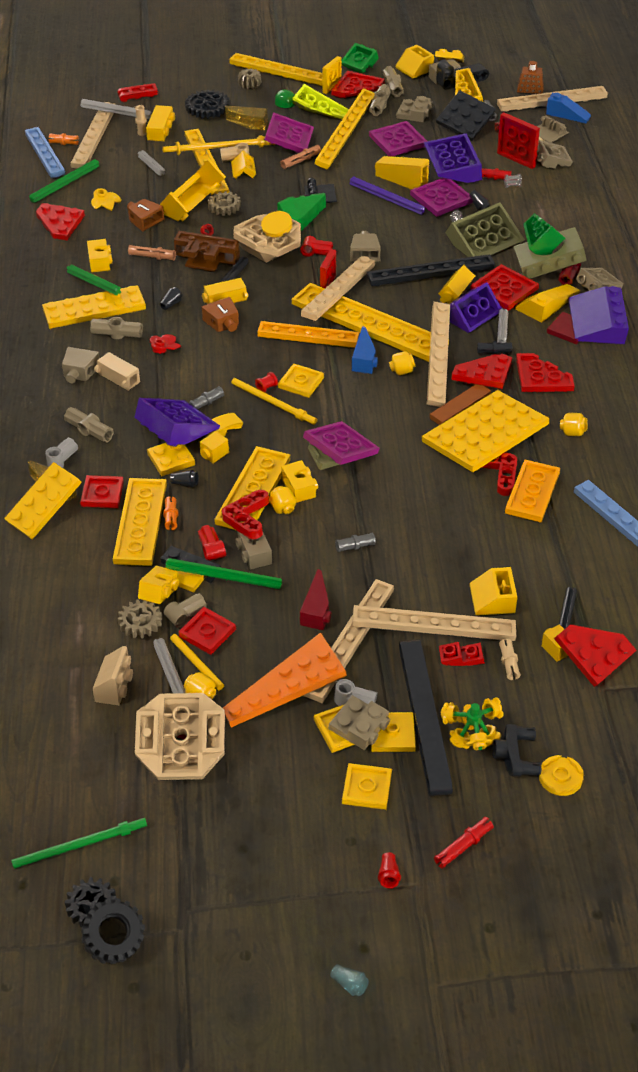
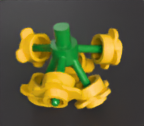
[441,697,503,750]

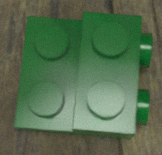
[342,43,379,73]

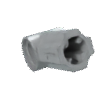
[46,437,78,468]
[334,679,378,706]

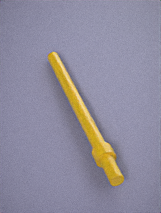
[231,378,317,425]

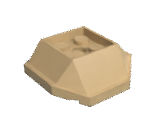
[233,214,301,263]
[135,693,225,780]

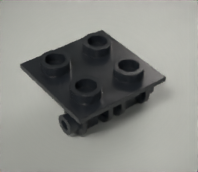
[304,178,337,203]

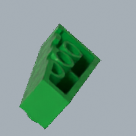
[523,213,566,255]

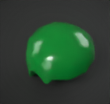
[275,89,295,108]

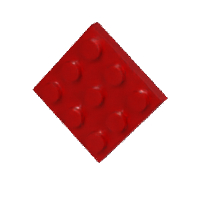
[497,113,540,169]
[470,264,539,311]

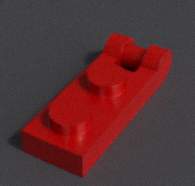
[117,83,158,102]

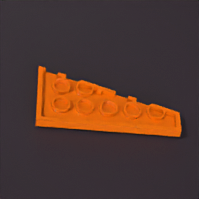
[223,633,347,727]

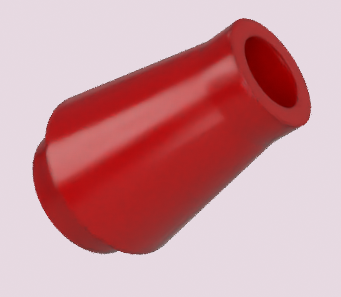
[378,852,401,888]

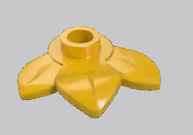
[91,188,121,211]

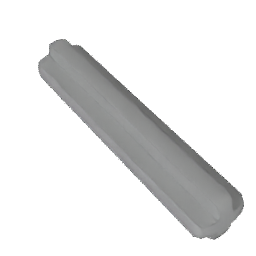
[138,150,165,176]
[497,309,508,343]

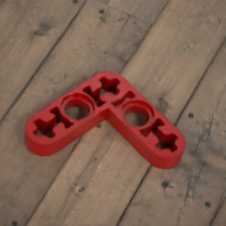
[481,453,517,496]
[221,490,269,539]

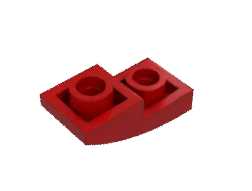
[439,642,485,666]

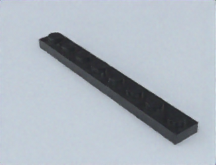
[367,254,495,286]

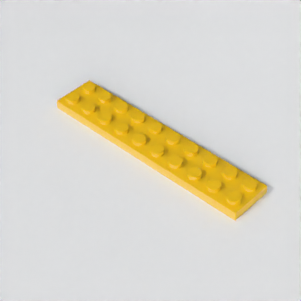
[292,283,449,362]

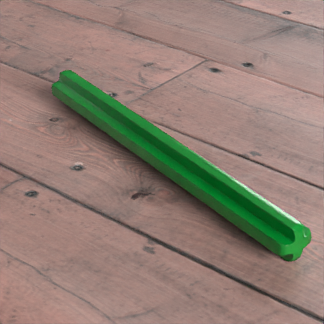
[29,159,100,203]
[166,558,282,589]

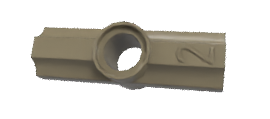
[383,66,403,97]
[370,84,391,116]
[90,317,143,339]
[64,407,114,442]

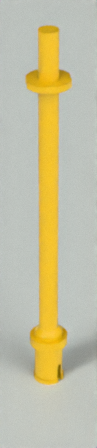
[162,135,276,155]

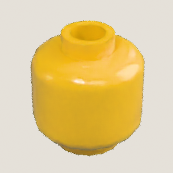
[389,351,415,376]
[560,413,588,436]
[269,486,297,514]
[184,672,216,699]

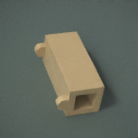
[94,352,140,390]

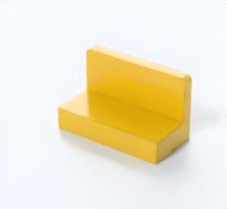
[231,150,256,179]

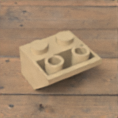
[93,646,133,706]

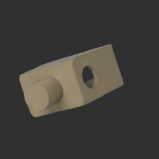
[350,231,381,261]
[62,347,99,383]

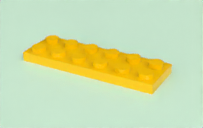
[42,285,146,329]
[215,446,290,530]
[113,478,167,566]

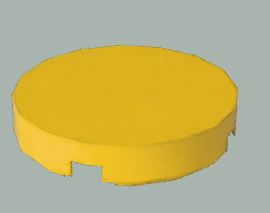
[261,211,293,238]
[539,755,583,796]

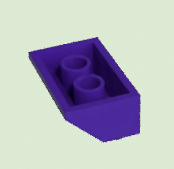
[449,282,502,333]

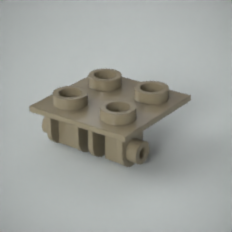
[537,116,569,143]

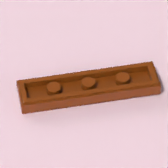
[430,384,491,425]

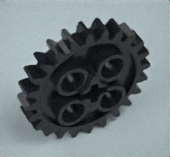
[185,89,231,119]

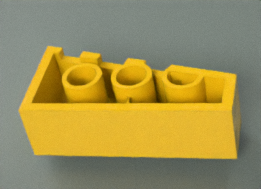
[455,68,483,102]

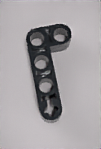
[436,59,489,90]

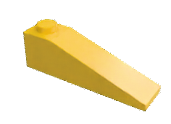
[515,284,580,323]

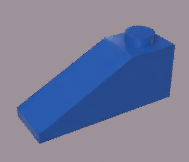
[546,93,591,123]
[352,326,378,374]

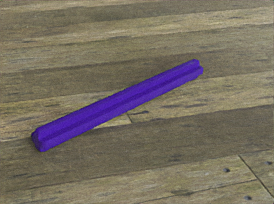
[350,177,425,215]

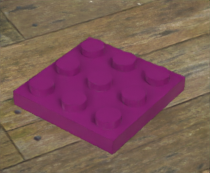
[264,112,314,153]
[369,121,428,157]
[410,178,473,217]
[303,421,379,465]

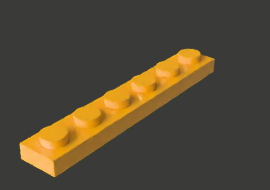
[258,321,360,348]

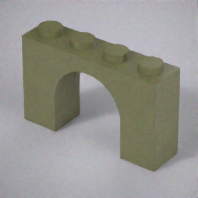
[513,227,587,279]

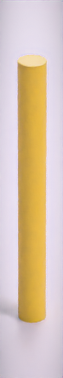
[170,634,224,691]

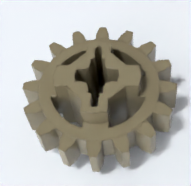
[208,191,241,216]
[118,599,162,639]

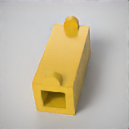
[438,265,475,304]
[202,278,248,304]

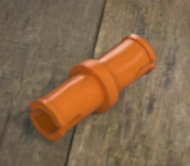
[49,133,79,145]
[163,497,178,530]

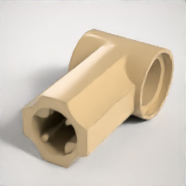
[220,142,250,162]

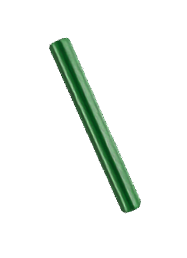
[67,264,121,295]

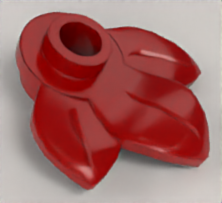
[149,334,181,353]

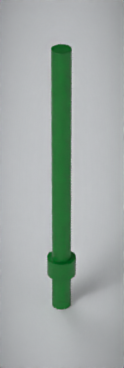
[11,818,147,869]

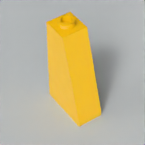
[375,156,429,189]

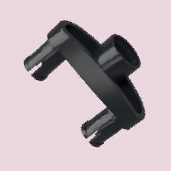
[492,724,542,777]

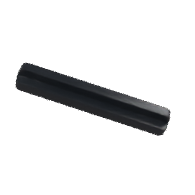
[220,256,248,282]
[559,587,577,629]

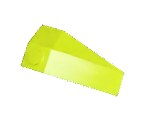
[292,84,349,119]

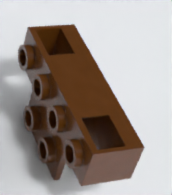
[174,231,240,271]

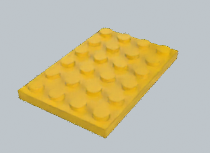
[422,390,549,472]

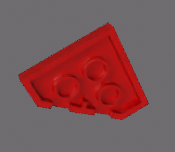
[331,71,385,98]
[36,203,85,241]
[516,353,575,392]
[451,354,512,389]
[554,624,637,687]

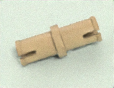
[135,105,147,136]
[499,639,520,680]

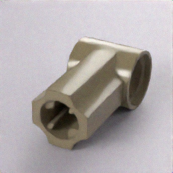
[164,593,207,628]

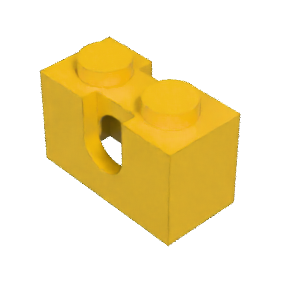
[87,239,112,272]
[281,460,318,503]
[138,566,179,604]

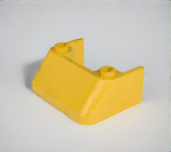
[160,158,226,222]

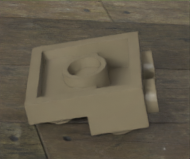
[396,96,433,122]
[537,140,573,168]
[576,268,624,291]
[328,695,390,751]

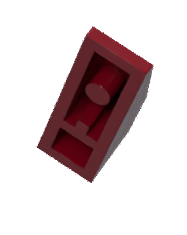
[300,569,332,630]

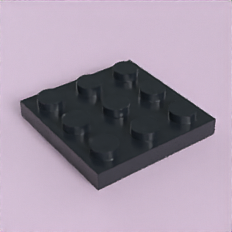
[436,90,496,141]

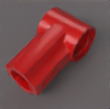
[300,236,333,256]
[198,525,226,561]

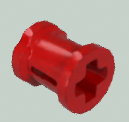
[255,372,278,392]

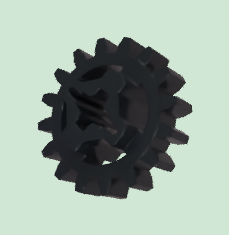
[65,877,117,928]

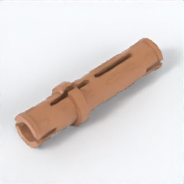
[280,145,321,169]
[128,245,176,261]

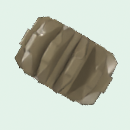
[238,68,261,89]

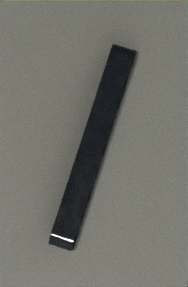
[399,639,453,796]

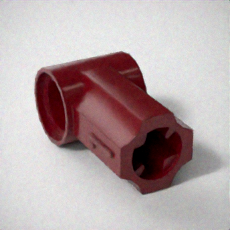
[559,263,581,285]

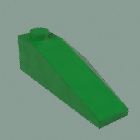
[277,193,326,231]

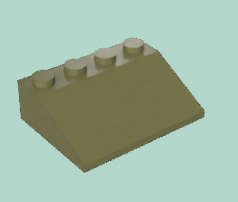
[445,202,525,257]

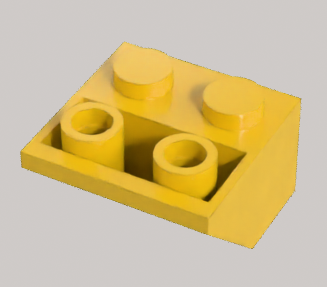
[396,45,434,78]
[470,567,517,615]

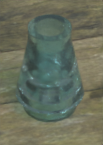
[331,964,369,996]

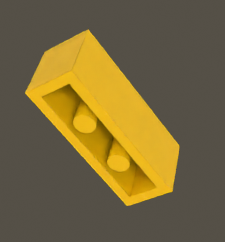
[146,105,175,141]

